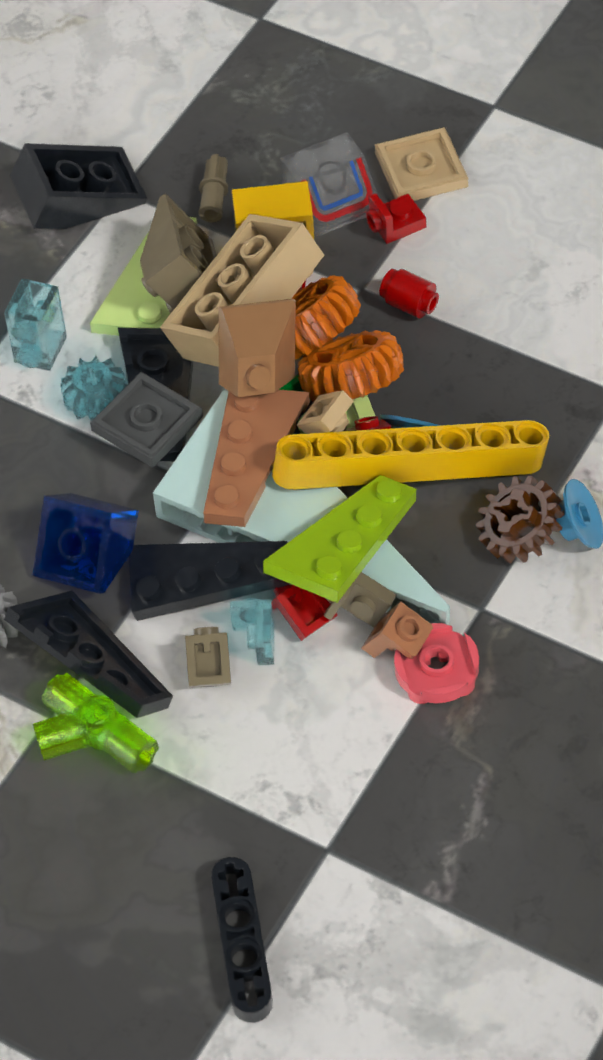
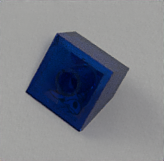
[32,493,139,594]

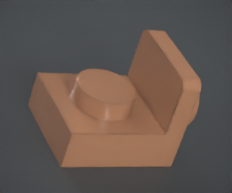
[361,602,433,659]

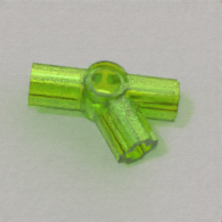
[33,673,159,773]

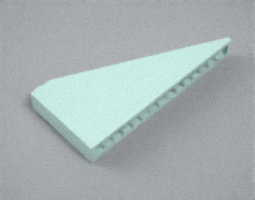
[153,390,450,625]

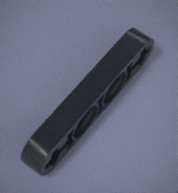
[211,857,273,1023]

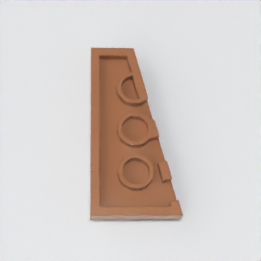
[203,390,310,527]

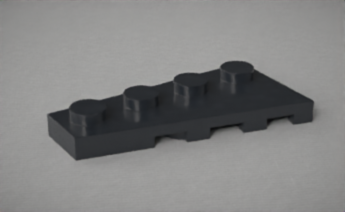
[118,328,194,462]
[129,541,292,621]
[4,590,173,718]

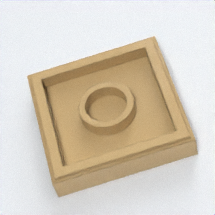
[375,127,468,201]

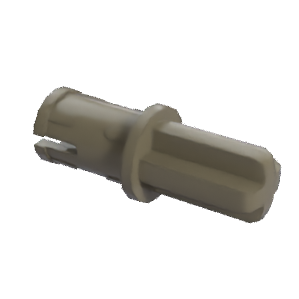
[198,154,229,222]

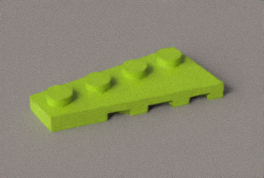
[263,475,417,603]

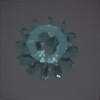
[60,355,127,421]

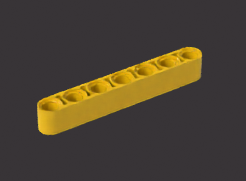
[272,420,549,490]

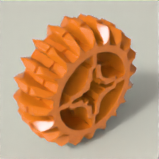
[292,275,361,359]
[297,330,404,402]

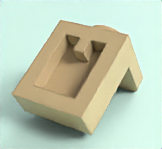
[297,390,354,434]

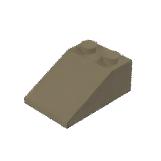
[140,193,217,313]

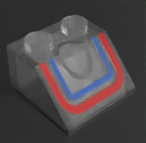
[281,132,379,237]

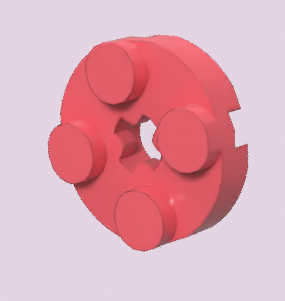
[394,623,479,704]

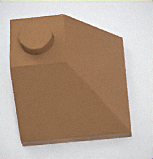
[219,299,296,397]

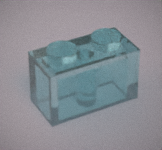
[4,278,67,371]

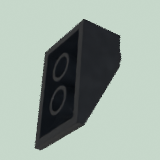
[10,143,148,229]

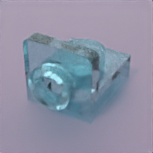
[230,598,275,665]

